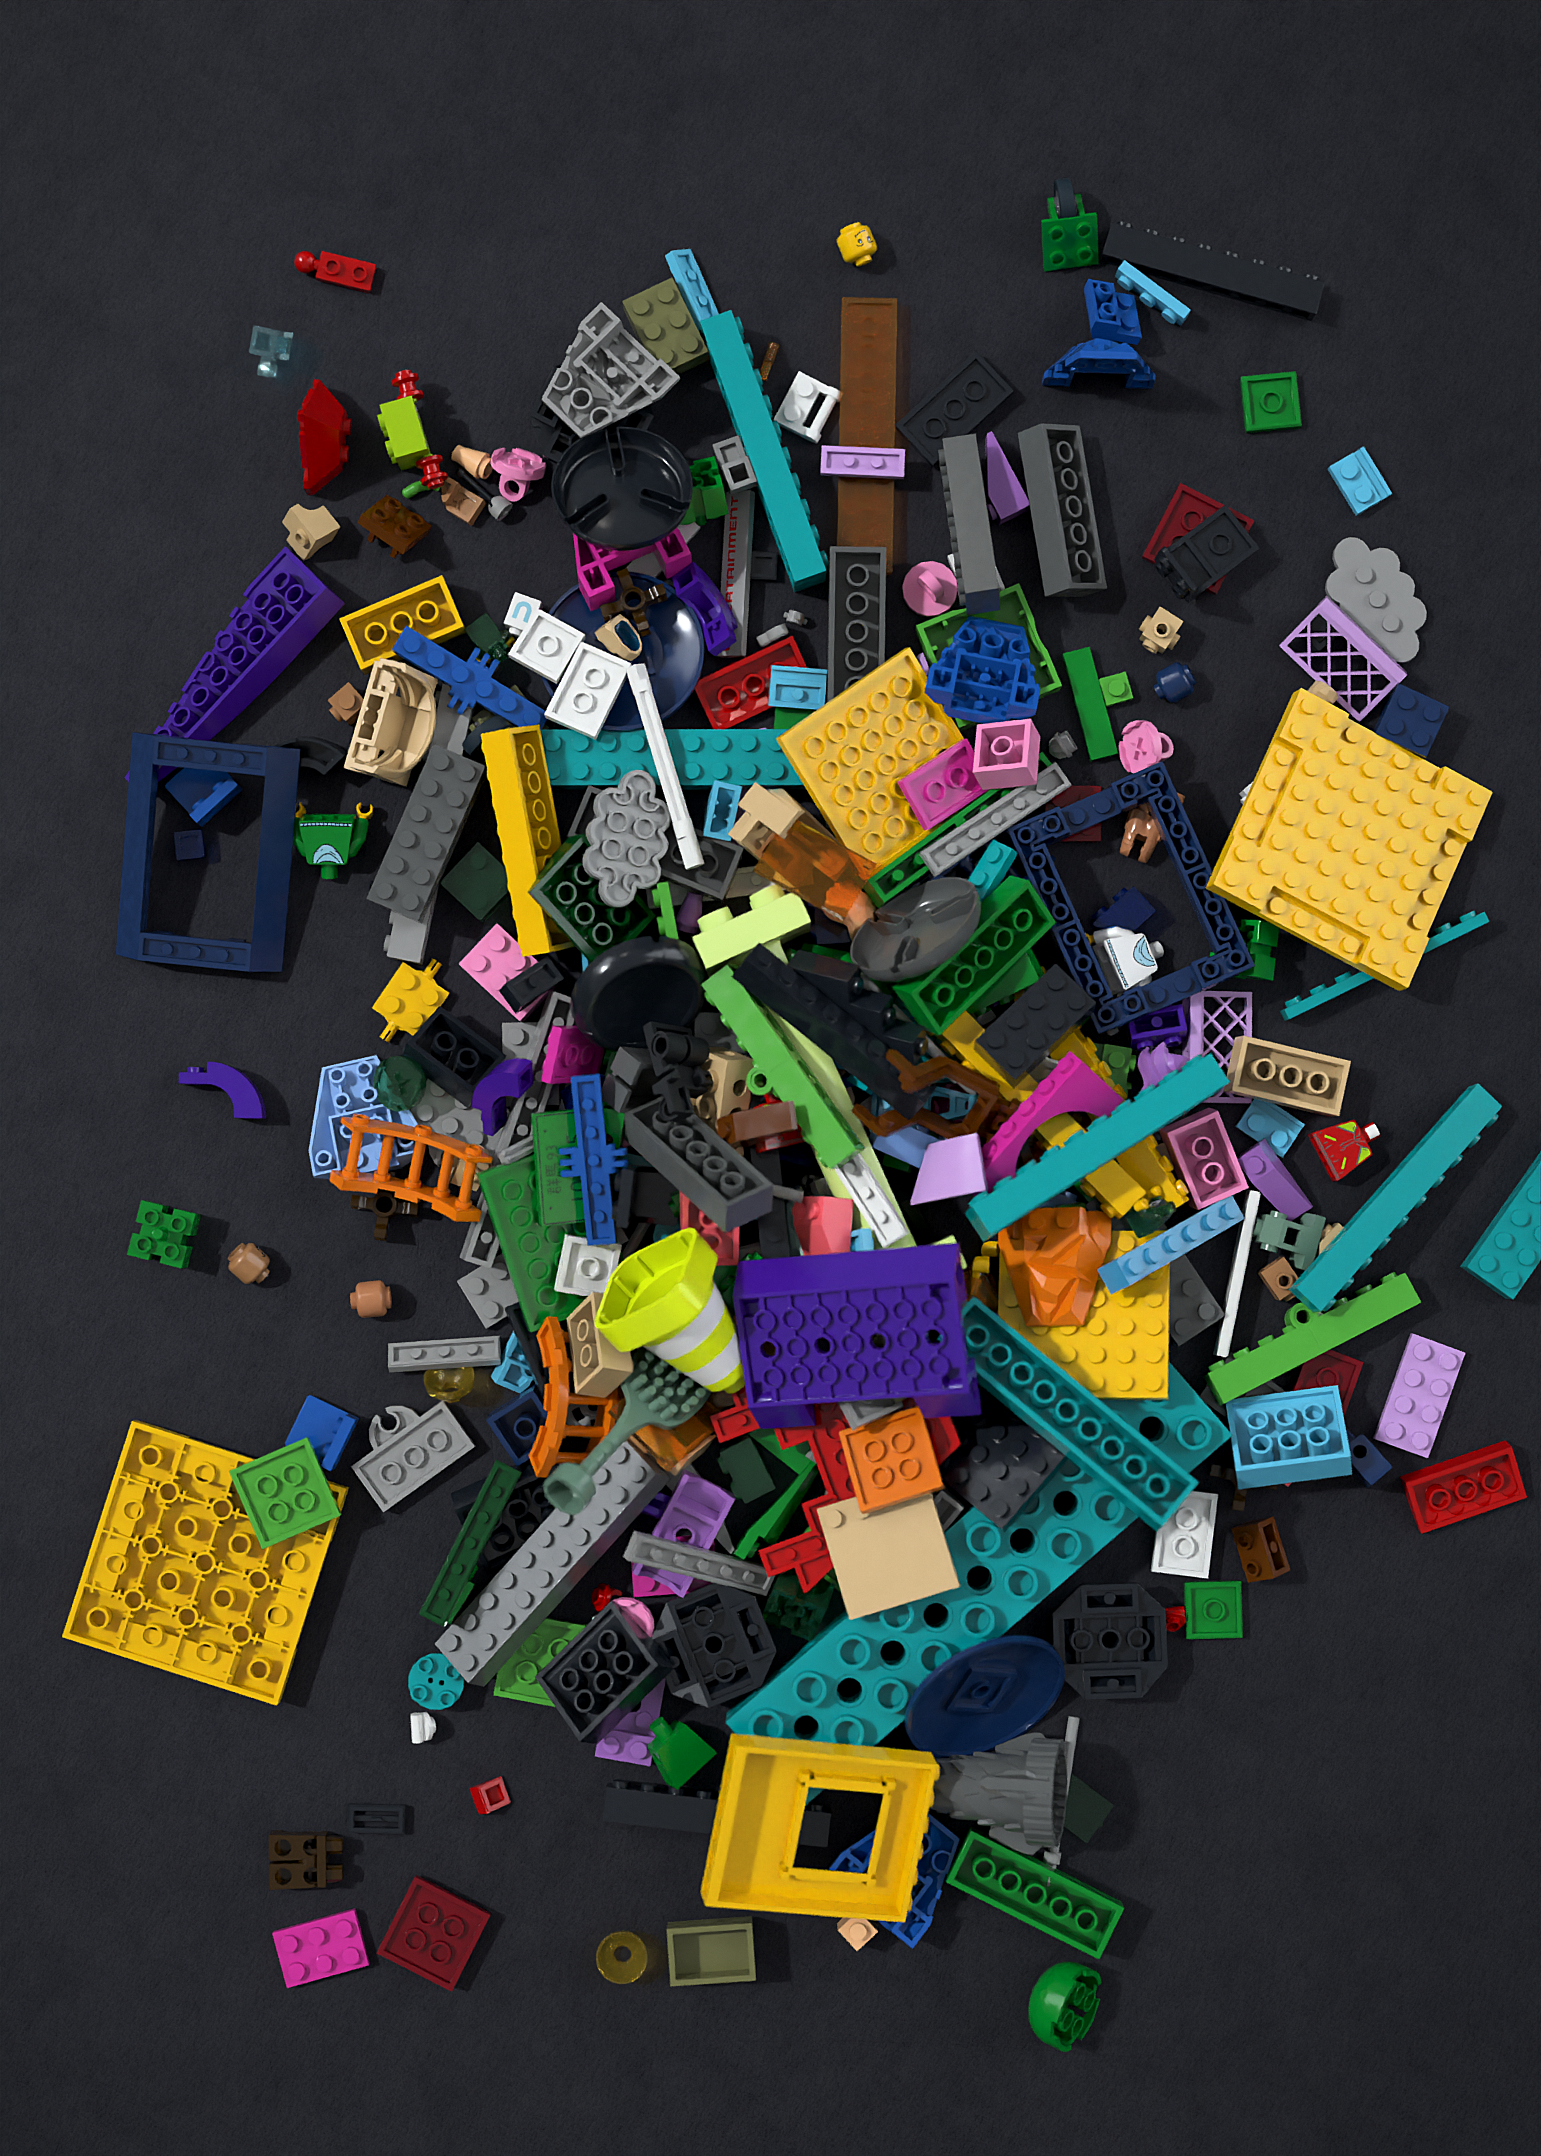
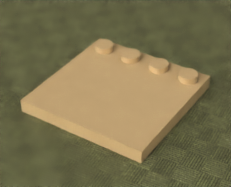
[817,1493,960,1620]

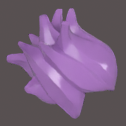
[1137,1042,1190,1092]

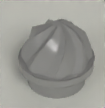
[1049,731,1077,759]

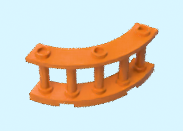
[329,1114,492,1222]
[528,1316,620,1477]

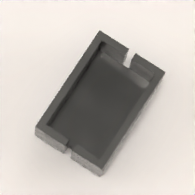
[602,1046,662,1113]

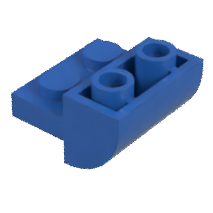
[1084,279,1142,345]

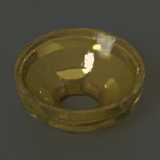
[423,1367,475,1403]
[596,1931,648,1984]

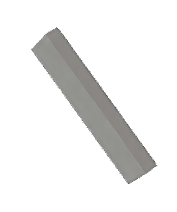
[388,1336,501,1372]

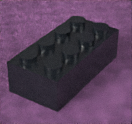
[974,964,1096,1088]

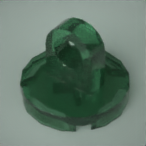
[373,1055,426,1112]

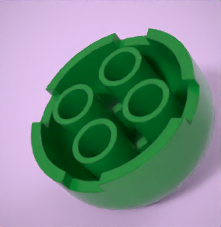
[1028,1961,1102,2052]

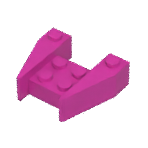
[573,528,692,611]

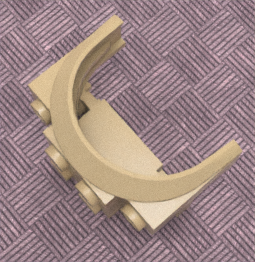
[344,658,438,787]
[728,782,851,890]

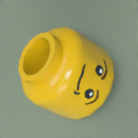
[837,222,877,267]

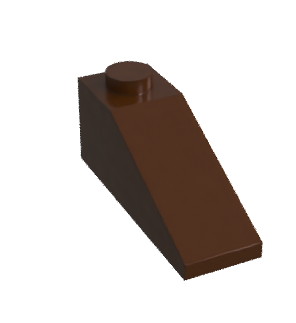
[716,1101,797,1147]

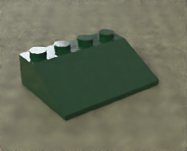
[528,834,656,963]

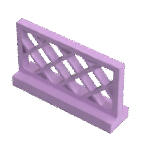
[1279,595,1407,722]
[1182,991,1252,1104]

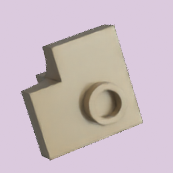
[282,504,340,561]

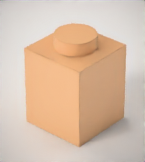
[837,1917,878,1951]

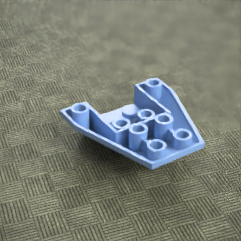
[309,1055,418,1179]

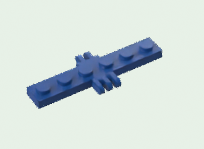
[391,626,547,730]
[558,1073,629,1246]

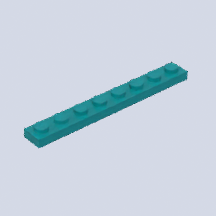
[1280,911,1489,1021]

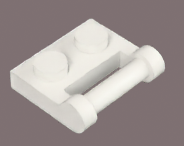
[774,372,843,443]

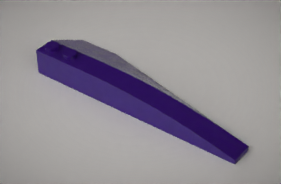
[125,546,345,782]

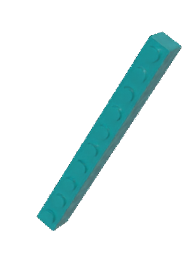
[1288,1084,1502,1312]

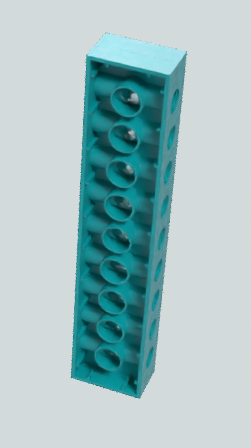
[726,1362,1232,1805]

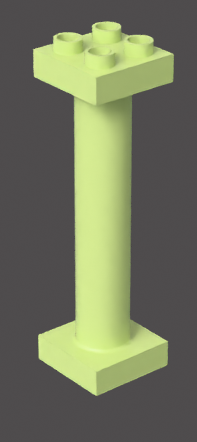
[692,883,967,1269]

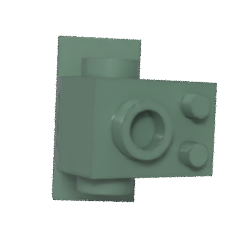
[1252,1210,1326,1270]

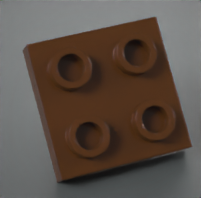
[358,495,432,559]

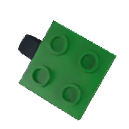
[1041,178,1099,271]

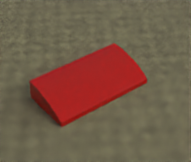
[694,635,807,729]
[1400,1440,1527,1534]

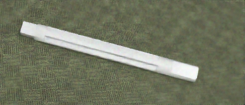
[626,663,705,870]

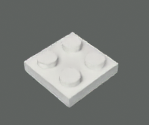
[508,608,586,684]
[554,1234,622,1296]

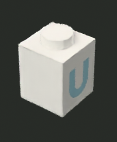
[504,592,543,637]

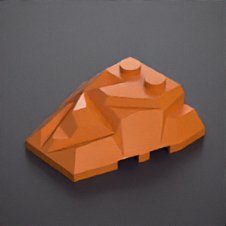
[998,1207,1112,1327]

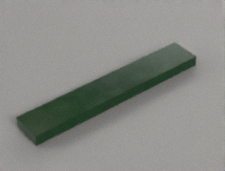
[419,1460,522,1627]

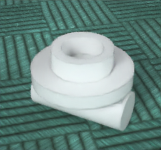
[410,1712,436,1743]

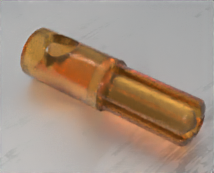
[760,342,779,381]

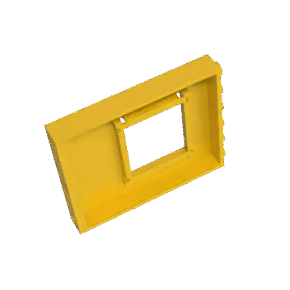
[701,1734,940,1922]

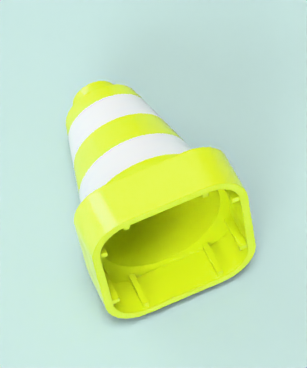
[595,1228,745,1394]

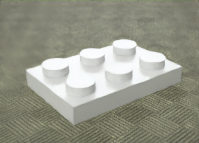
[544,642,632,740]
[1151,1491,1218,1579]

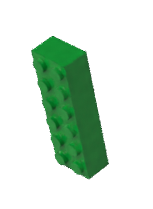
[893,875,1056,1035]
[945,1825,1124,1959]

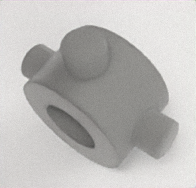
[783,610,807,626]

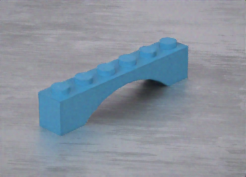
[1097,1195,1245,1294]

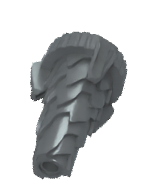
[929,1733,1068,1855]

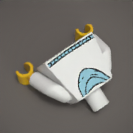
[1085,926,1164,999]

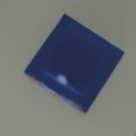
[174,829,206,861]

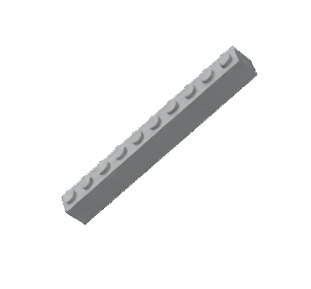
[384,684,476,965]
[460,991,574,1269]

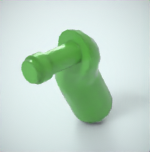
[402,481,440,499]

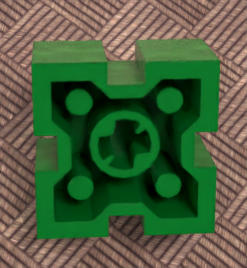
[680,456,729,526]
[1210,920,1279,981]
[127,1200,201,1269]

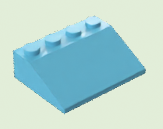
[1226,1385,1352,1489]

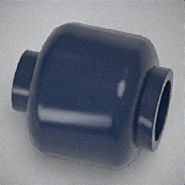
[1153,662,1197,704]

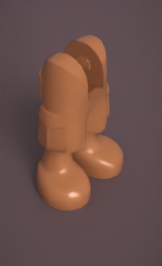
[1120,793,1185,863]

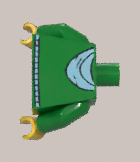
[293,802,373,879]

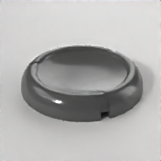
[850,877,981,982]

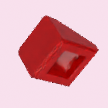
[470,1776,511,1814]

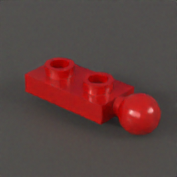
[294,251,376,294]

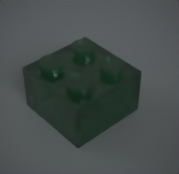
[439,842,510,924]
[717,1435,775,1504]

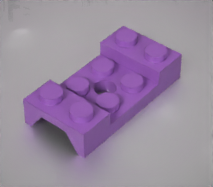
[633,1469,735,1598]
[595,1678,666,1766]

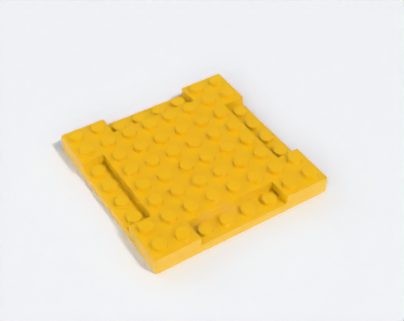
[1206,688,1493,991]
[62,1420,349,1706]

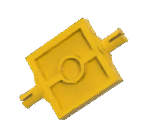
[372,958,449,1043]

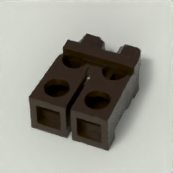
[269,1830,343,1890]

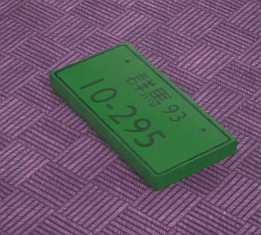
[531,1109,585,1227]

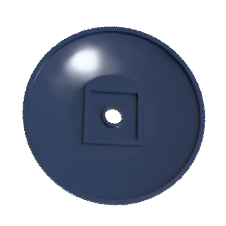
[541,572,705,732]
[905,1636,1065,1759]

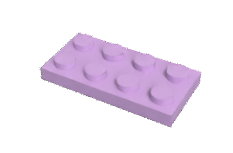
[1373,1333,1465,1458]

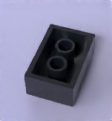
[401,1006,506,1108]

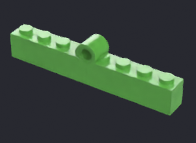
[701,964,865,1170]
[1204,1272,1421,1406]

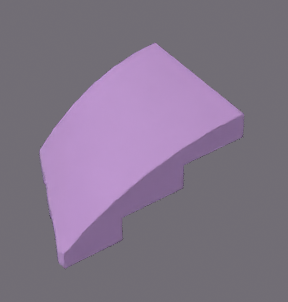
[911,1133,988,1206]

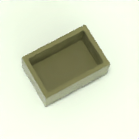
[622,278,709,375]
[667,1916,756,1986]

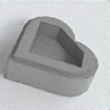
[756,623,789,648]

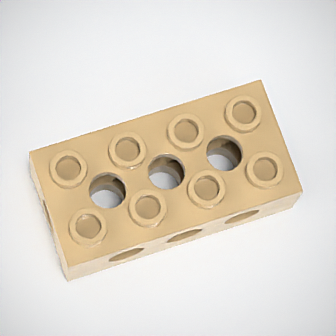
[691,1047,754,1157]

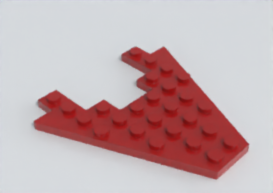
[710,1386,962,1593]

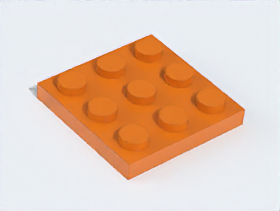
[839,1406,945,1514]

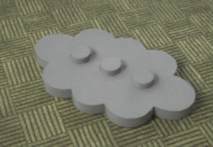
[1325,537,1427,664]
[583,770,672,908]

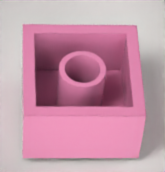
[973,719,1040,790]

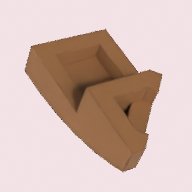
[441,477,487,526]

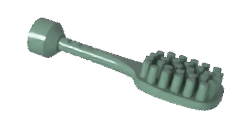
[544,1346,712,1515]

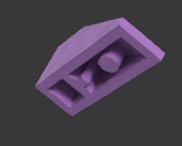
[985,431,1030,525]
[1237,1138,1313,1221]

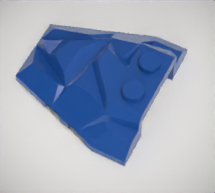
[1042,338,1155,389]
[925,616,1040,724]
[828,1813,960,1948]

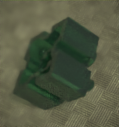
[762,1568,836,1642]

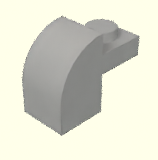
[712,435,757,495]

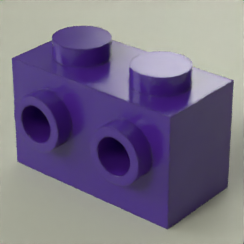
[1125,1004,1187,1052]

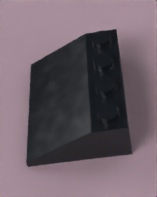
[451,1459,561,1575]
[535,1601,674,1744]

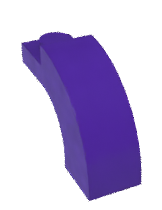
[672,562,738,656]
[472,1058,534,1136]
[179,1061,266,1119]

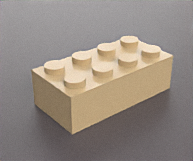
[1223,1036,1351,1117]

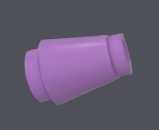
[675,891,704,934]

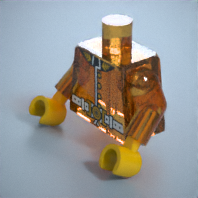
[963,1241,1000,1314]

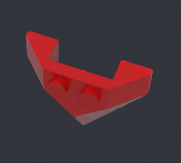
[297,379,352,495]

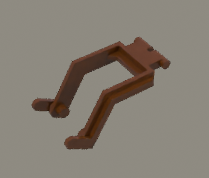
[852,1049,1021,1143]

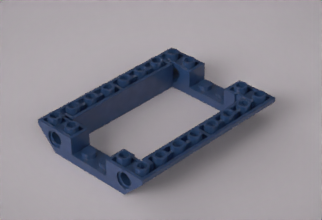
[116,732,301,972]
[1007,761,1255,1034]

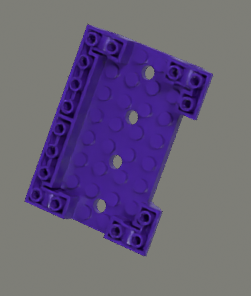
[733,1242,981,1429]

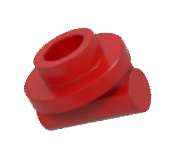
[1164,1606,1186,1632]

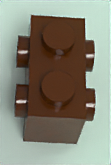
[1231,1516,1290,1583]

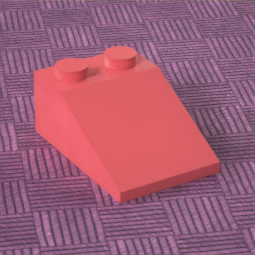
[680,1191,739,1266]
[792,1196,853,1255]

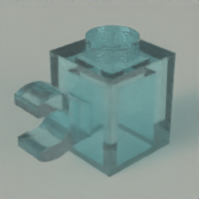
[249,325,293,378]

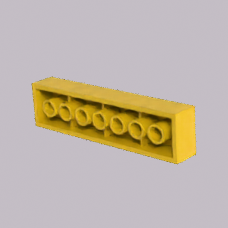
[481,725,575,957]

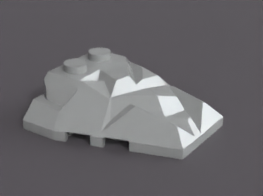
[542,302,680,438]

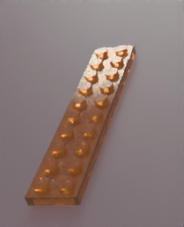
[837,297,897,574]

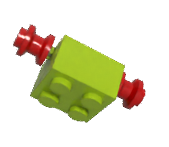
[377,370,448,489]

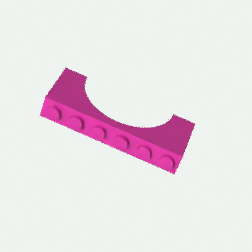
[971,1052,1123,1227]

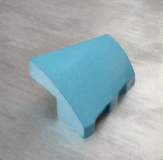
[491,1331,534,1393]

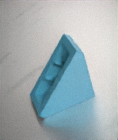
[703,781,742,842]

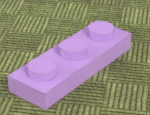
[820,445,905,479]

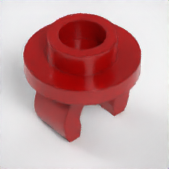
[591,1583,622,1612]

